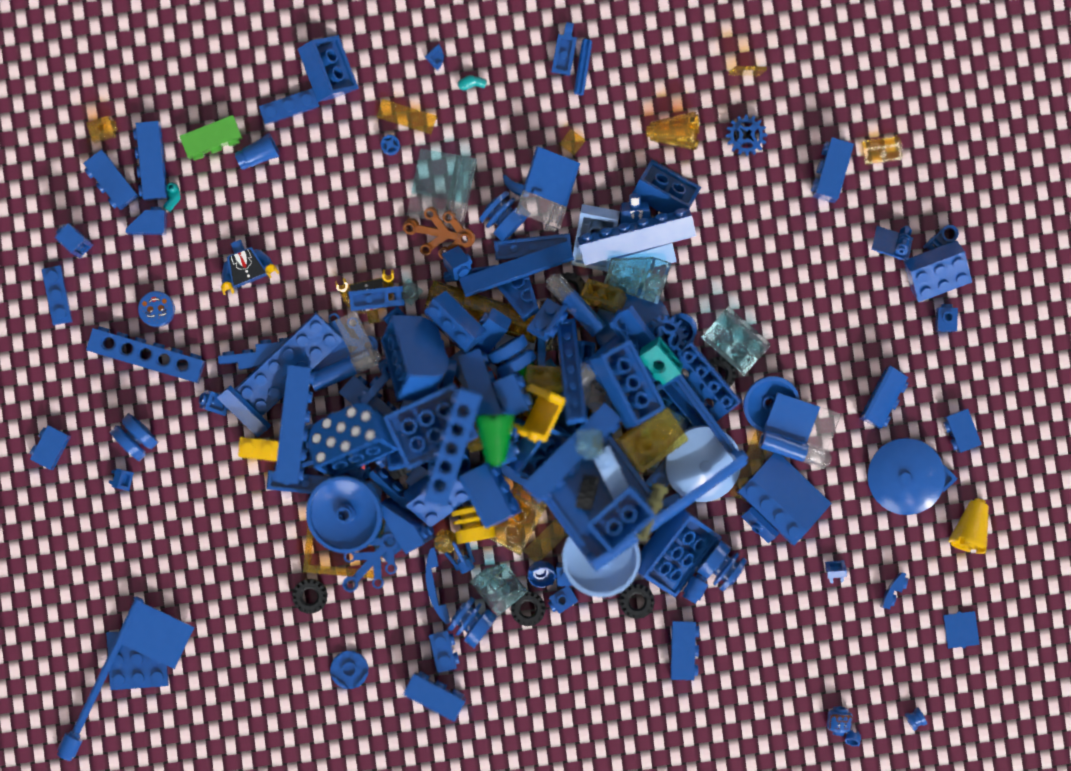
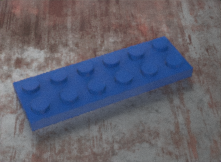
[235,312,343,416]

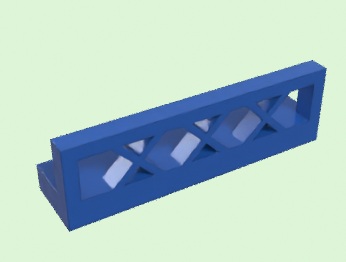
[608,305,663,382]

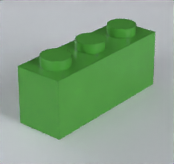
[179,115,243,161]

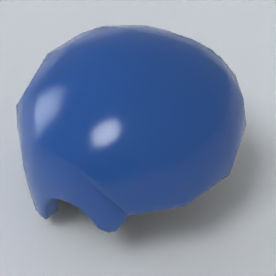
[527,560,557,588]

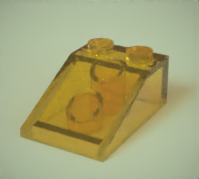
[616,408,689,473]
[489,483,547,556]

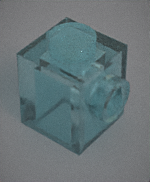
[575,429,604,459]

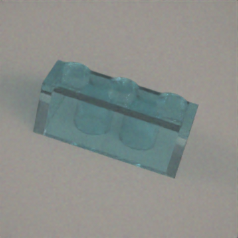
[701,306,771,375]

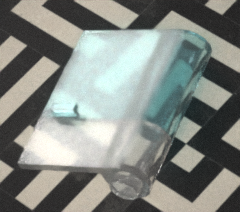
[407,149,477,230]

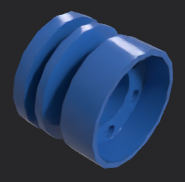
[479,191,530,242]
[697,540,747,591]
[448,597,498,648]

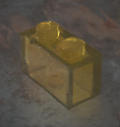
[580,278,627,313]
[524,365,563,393]

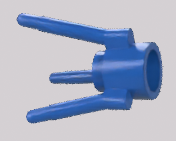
[434,539,475,574]

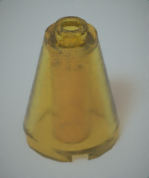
[646,112,700,150]

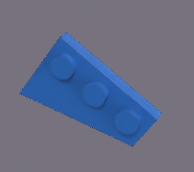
[497,276,539,321]

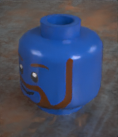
[827,706,853,736]

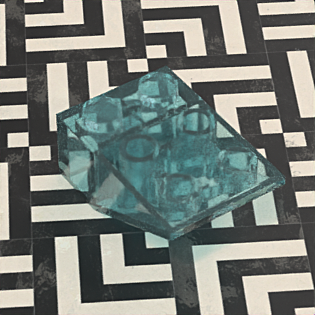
[603,257,672,304]

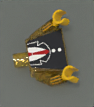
[335,269,394,324]

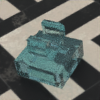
[402,279,423,306]

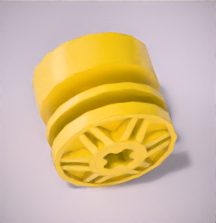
[451,505,497,544]

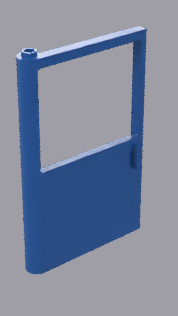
[528,374,748,572]

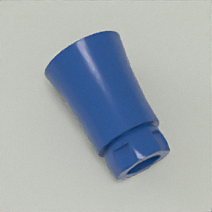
[235,133,280,170]

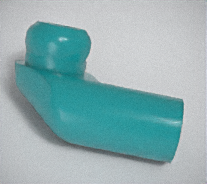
[457,75,487,91]

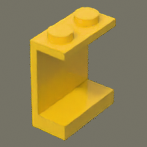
[513,383,566,442]
[238,437,279,461]

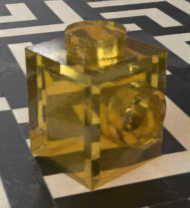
[86,116,118,143]

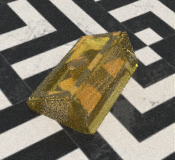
[862,137,903,165]

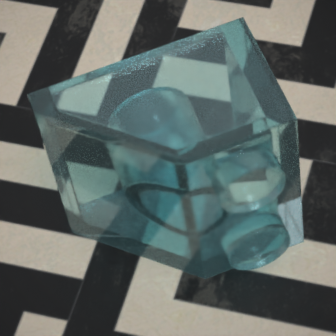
[470,563,528,616]

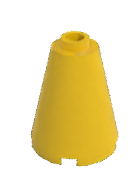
[948,498,989,554]

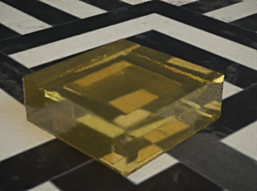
[559,129,586,156]

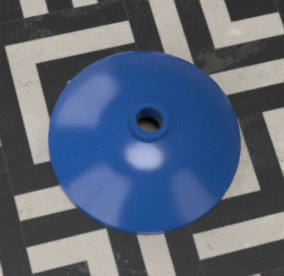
[743,376,800,432]

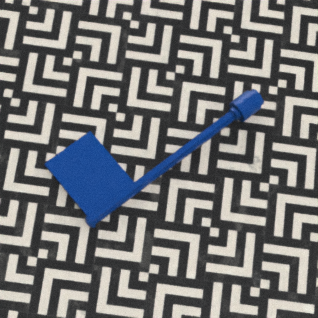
[57,597,194,761]

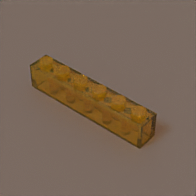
[425,280,537,343]

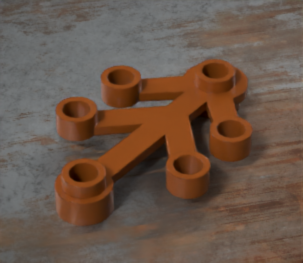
[403,207,475,259]

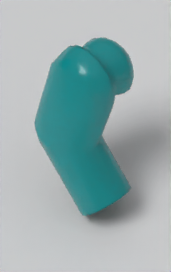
[163,182,181,212]

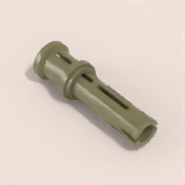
[636,483,668,542]

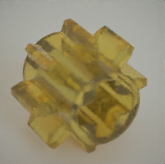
[434,529,457,554]

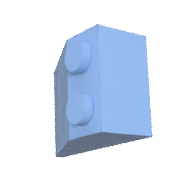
[571,204,620,272]

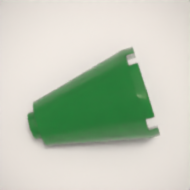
[475,414,514,466]

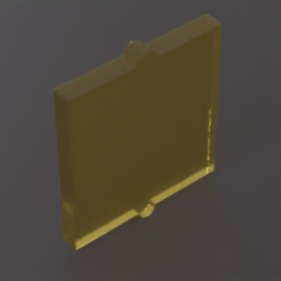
[729,66,767,76]

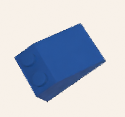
[381,498,435,554]

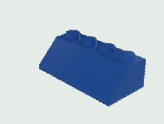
[590,339,666,429]

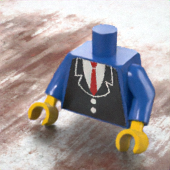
[221,240,279,295]

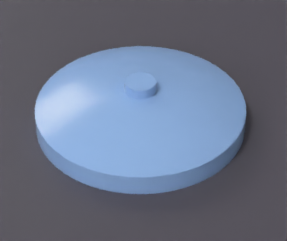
[664,425,741,502]
[562,537,640,597]

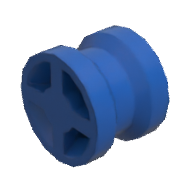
[380,135,400,156]
[904,707,927,731]

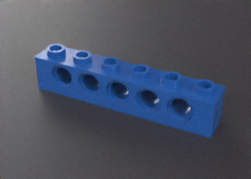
[86,326,205,383]
[422,387,483,508]

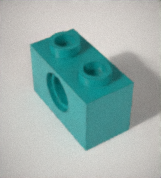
[639,337,683,385]

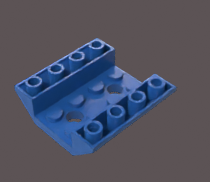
[653,342,742,433]

